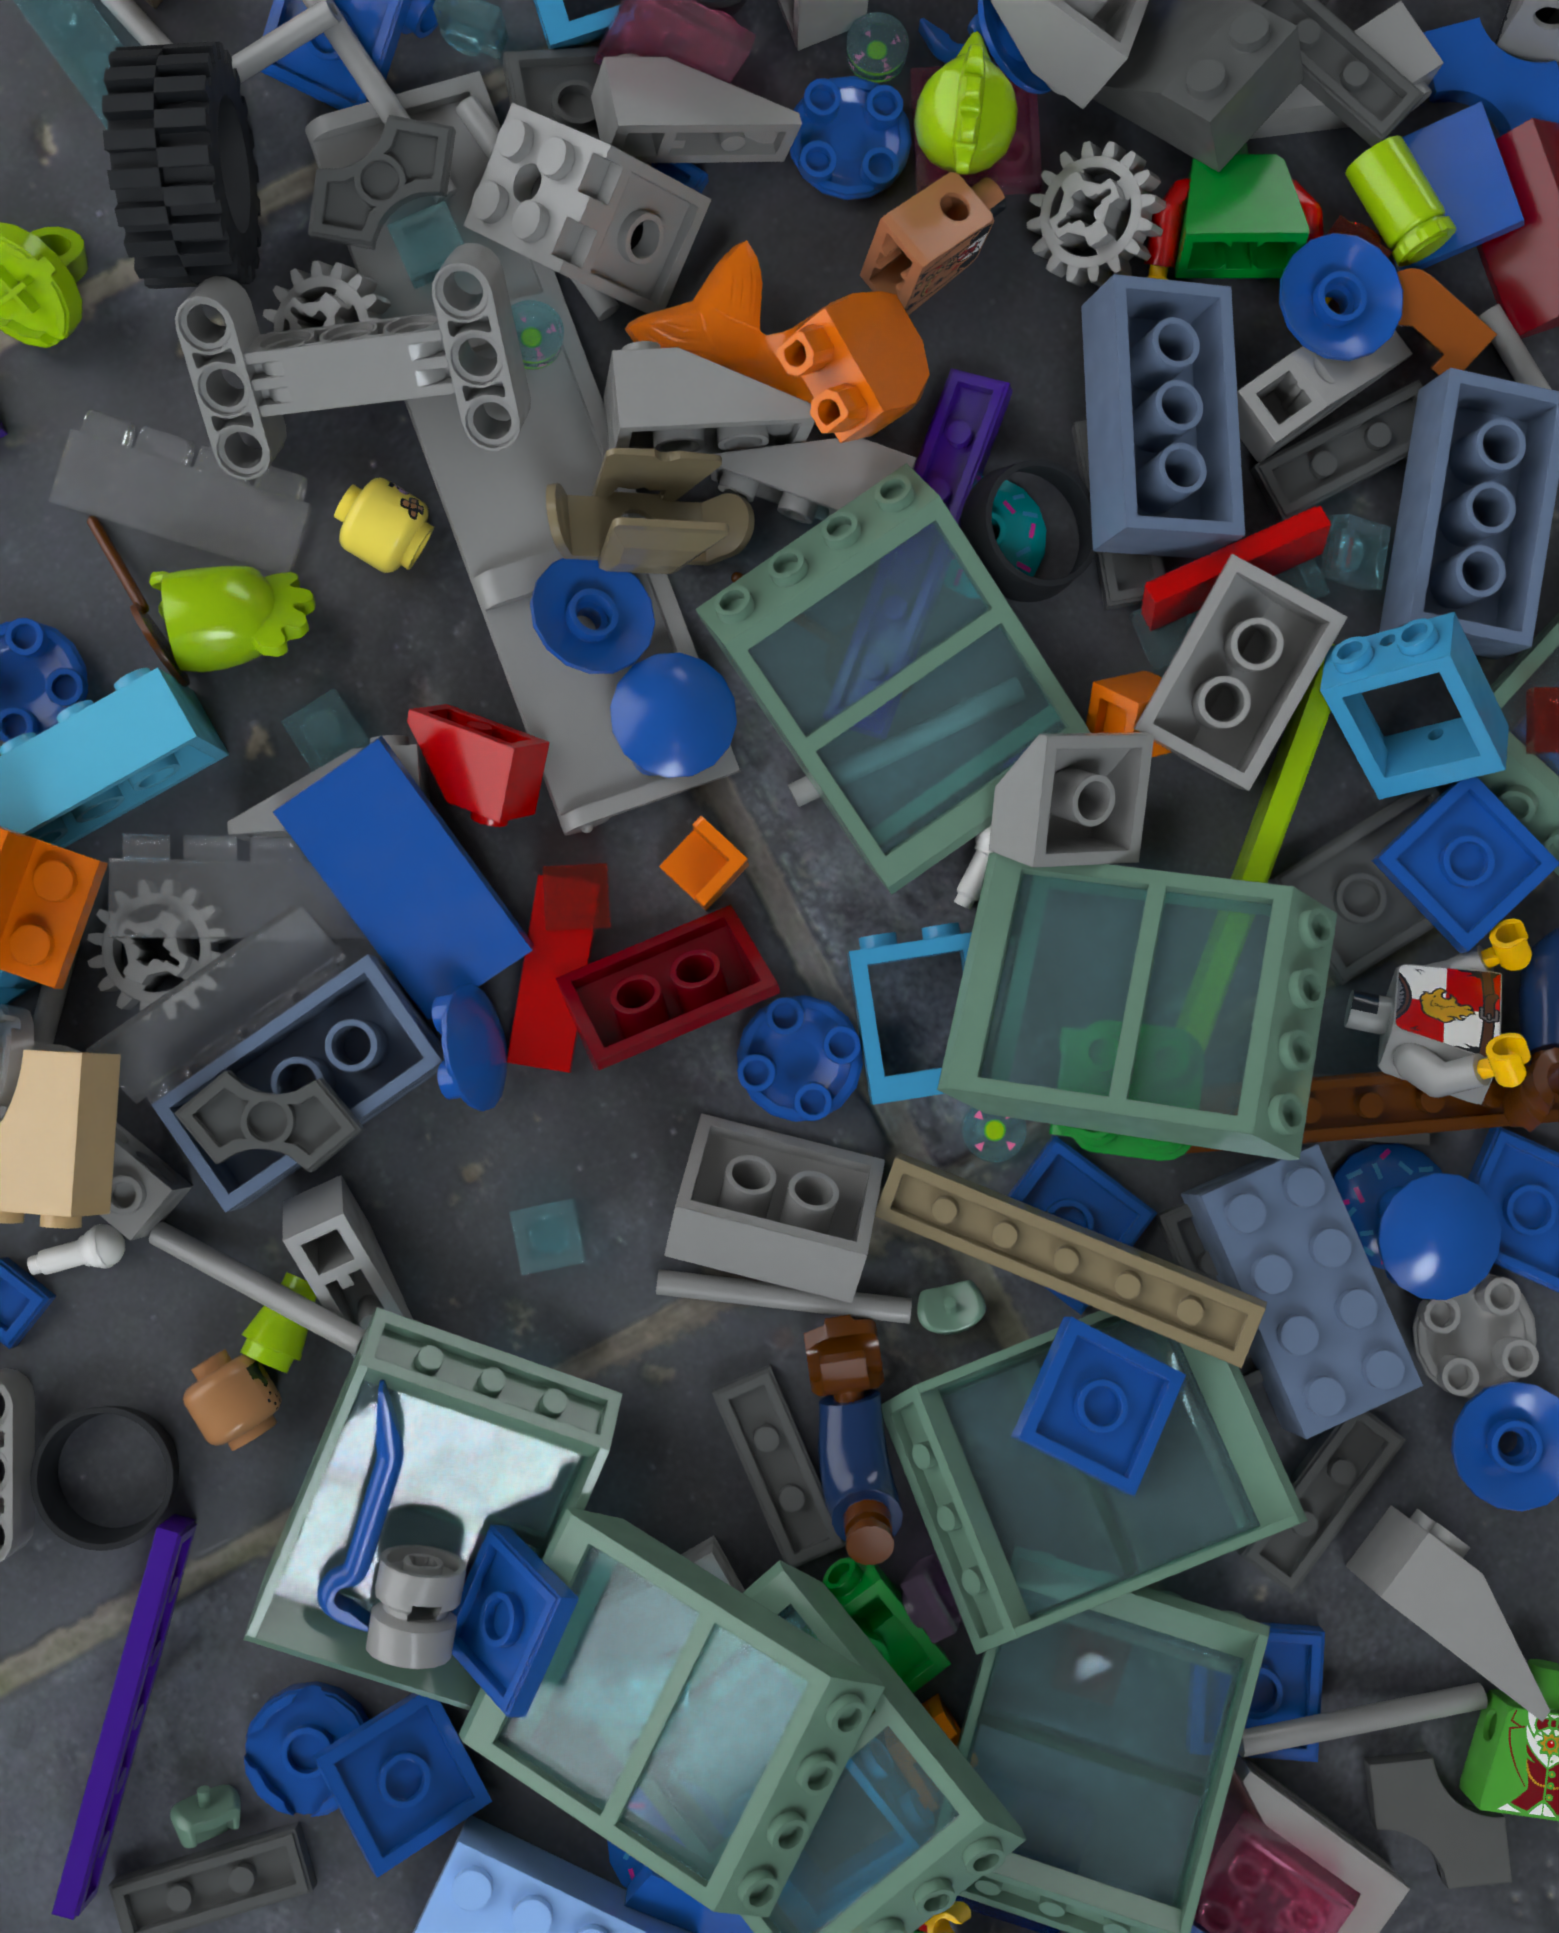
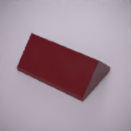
[1476,118,1559,339]
[556,904,780,1070]

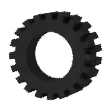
[102,42,262,289]

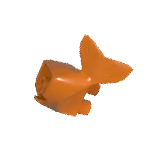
[625,240,930,443]

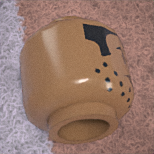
[183,1349,282,1451]

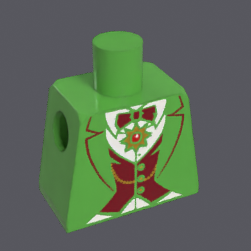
[1459,1659,1559,1821]

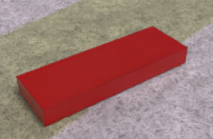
[1141,506,1331,631]
[507,875,602,1073]

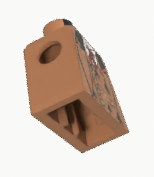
[859,172,1006,315]

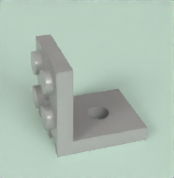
[463,102,712,314]

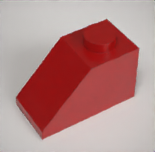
[407,704,550,827]

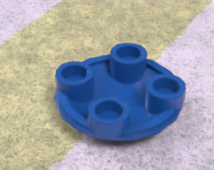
[790,76,912,200]
[0,618,88,743]
[610,652,737,778]
[432,983,507,1112]
[737,995,863,1122]
[1377,1172,1502,1300]

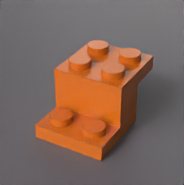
[0,826,108,989]

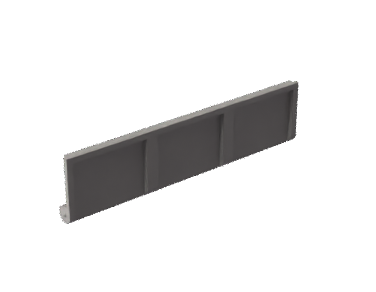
[305,71,740,836]

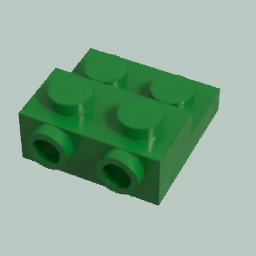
[781,1558,951,1713]

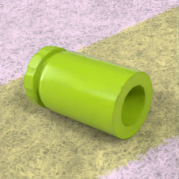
[1345,135,1456,267]

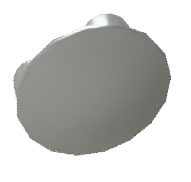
[1412,1273,1539,1399]

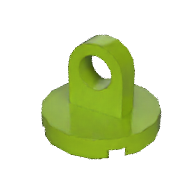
[0,222,88,348]

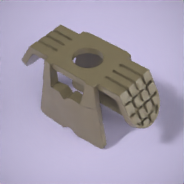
[546,448,755,574]

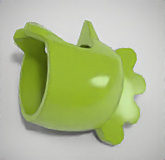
[914,31,1018,175]
[149,566,316,673]

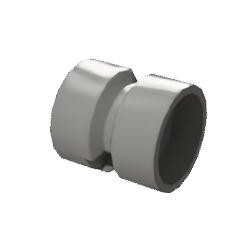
[366,1545,466,1669]

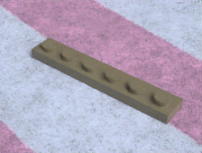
[875,1153,1267,1368]

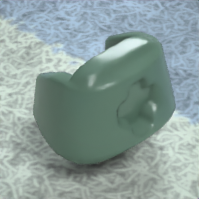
[917,1280,986,1335]
[170,1784,241,1848]

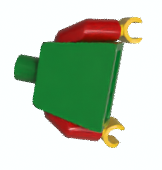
[1144,143,1332,305]

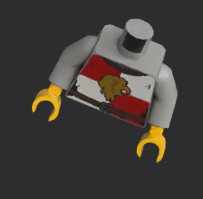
[1344,918,1532,1105]

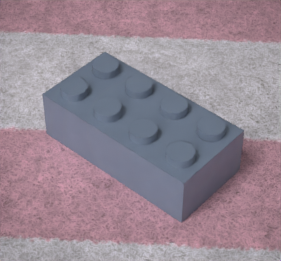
[1081,274,1245,558]
[1379,368,1559,659]
[151,954,445,1213]
[1181,1144,1423,1439]

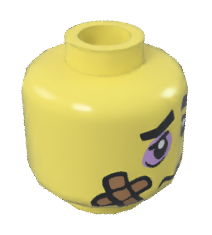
[334,478,434,573]

